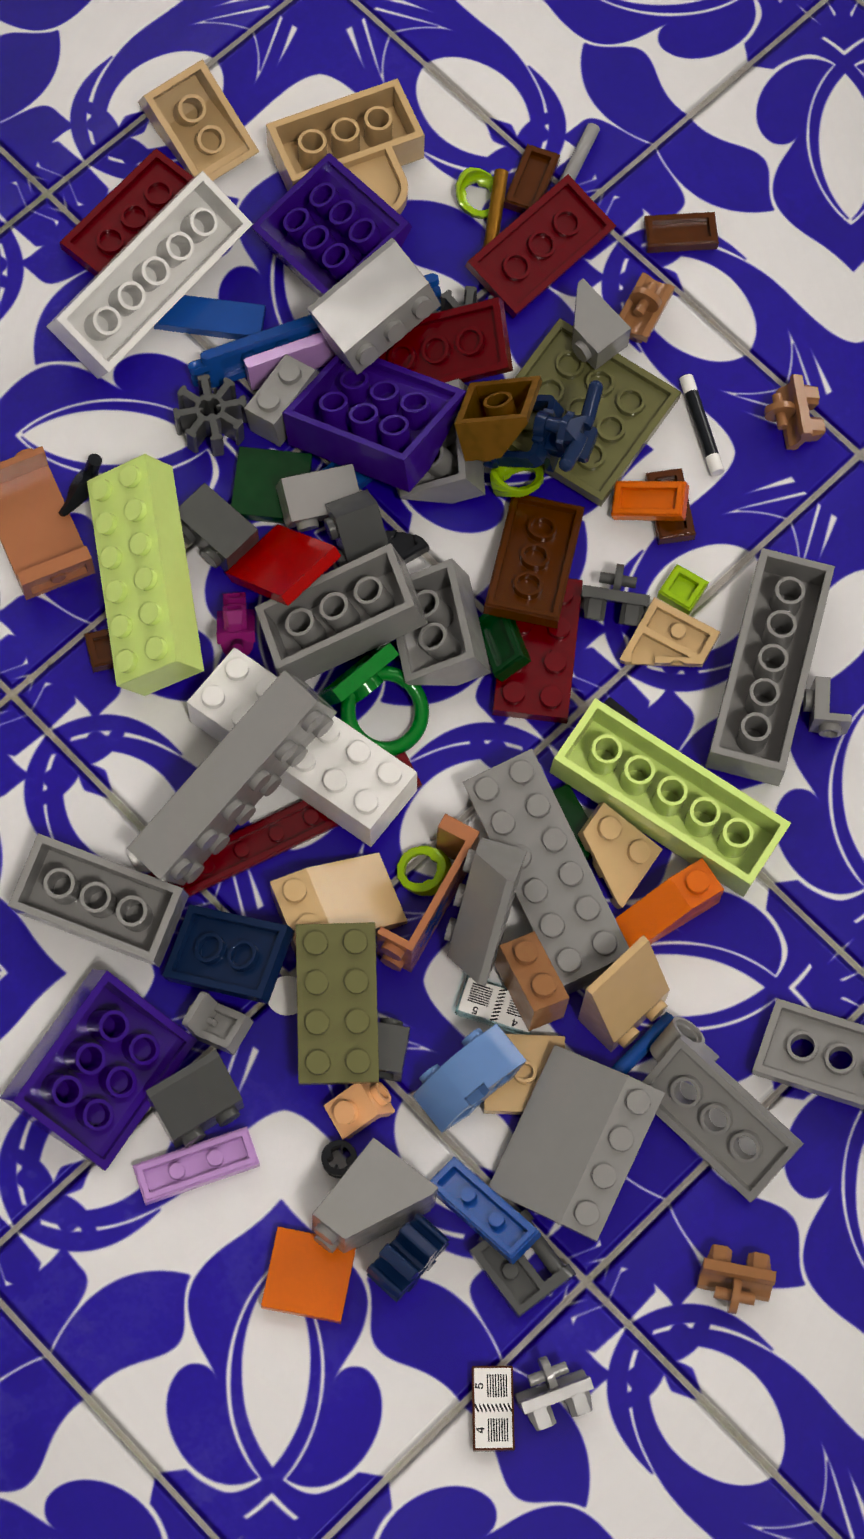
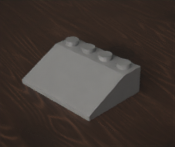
[489,1045,665,1242]

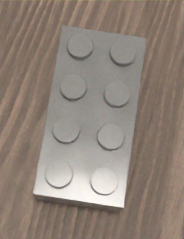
[255,543,428,681]
[8,833,189,968]

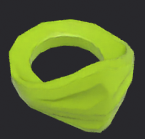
[455,167,494,219]
[490,465,544,497]
[397,846,452,896]

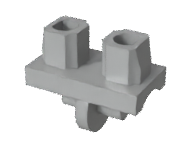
[514,1356,594,1431]

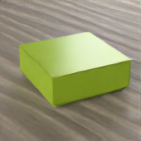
[657,564,709,615]

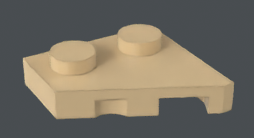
[620,597,720,667]
[578,802,663,909]

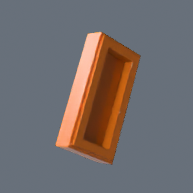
[611,481,689,521]

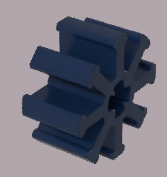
[366,1213,450,1302]

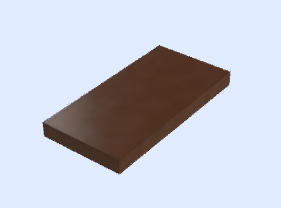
[483,495,585,629]

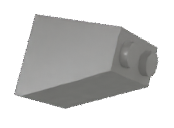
[312,1137,438,1253]

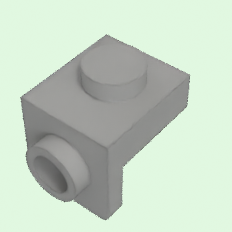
[803,676,852,738]
[182,991,254,1056]

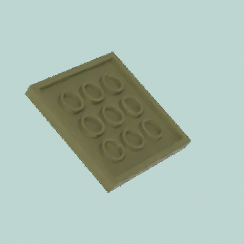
[508,318,681,507]

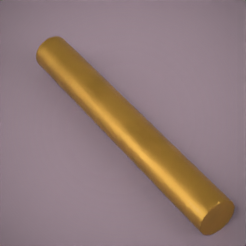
[483,168,509,247]

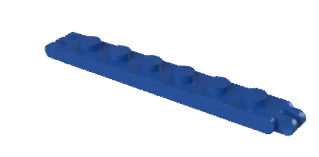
[188,273,441,388]

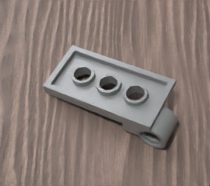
[752,998,864,1110]
[642,1017,804,1203]

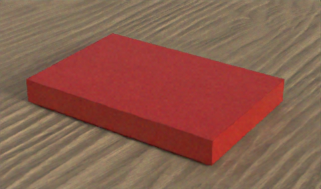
[225,524,341,606]

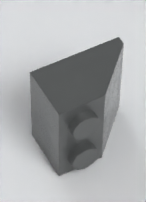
[146,1049,244,1149]

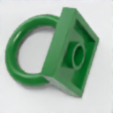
[318,643,429,756]

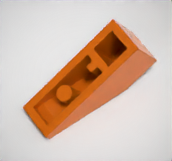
[615,858,724,948]

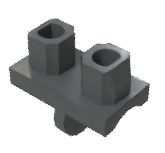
[581,563,650,627]

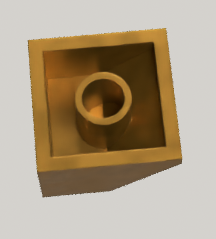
[454,376,542,462]

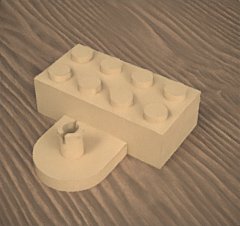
[266,78,425,214]

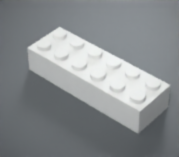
[46,171,253,379]
[187,647,417,847]

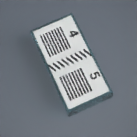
[455,975,532,1035]

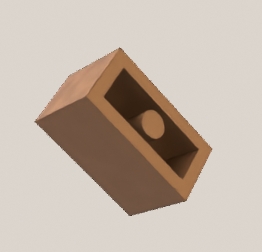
[494,931,570,1031]

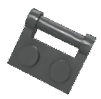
[469,1209,576,1318]

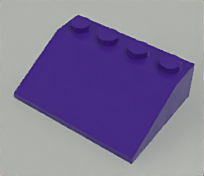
[251,153,412,297]
[282,355,466,492]
[0,969,197,1171]

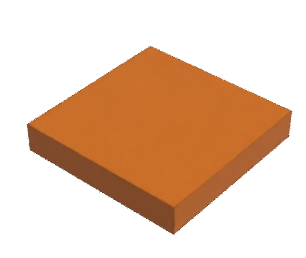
[261,1227,356,1324]

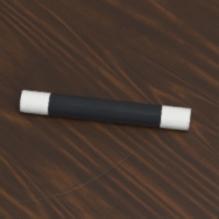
[679,374,725,476]

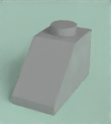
[572,278,631,370]

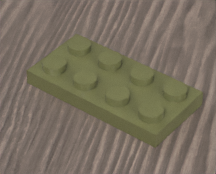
[296,922,379,1085]

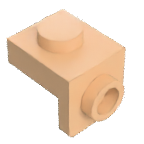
[323,1082,395,1140]

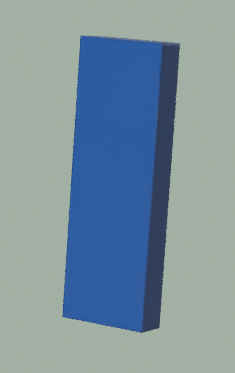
[154,295,266,340]
[430,1156,541,1265]

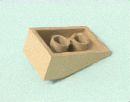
[138,59,259,181]
[270,852,408,956]
[578,935,670,1052]

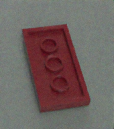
[60,148,194,276]
[465,174,616,319]
[379,297,513,383]
[492,579,583,724]

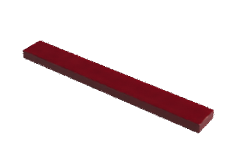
[147,752,422,898]

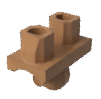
[619,272,675,343]
[764,374,826,450]
[697,1244,777,1314]

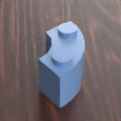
[413,1024,527,1133]

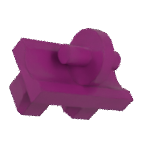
[216,592,255,655]

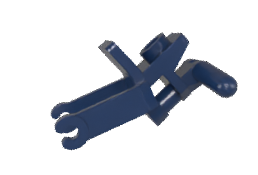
[483,380,603,472]

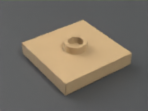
[484,1034,565,1115]

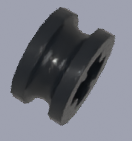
[321,1140,358,1179]

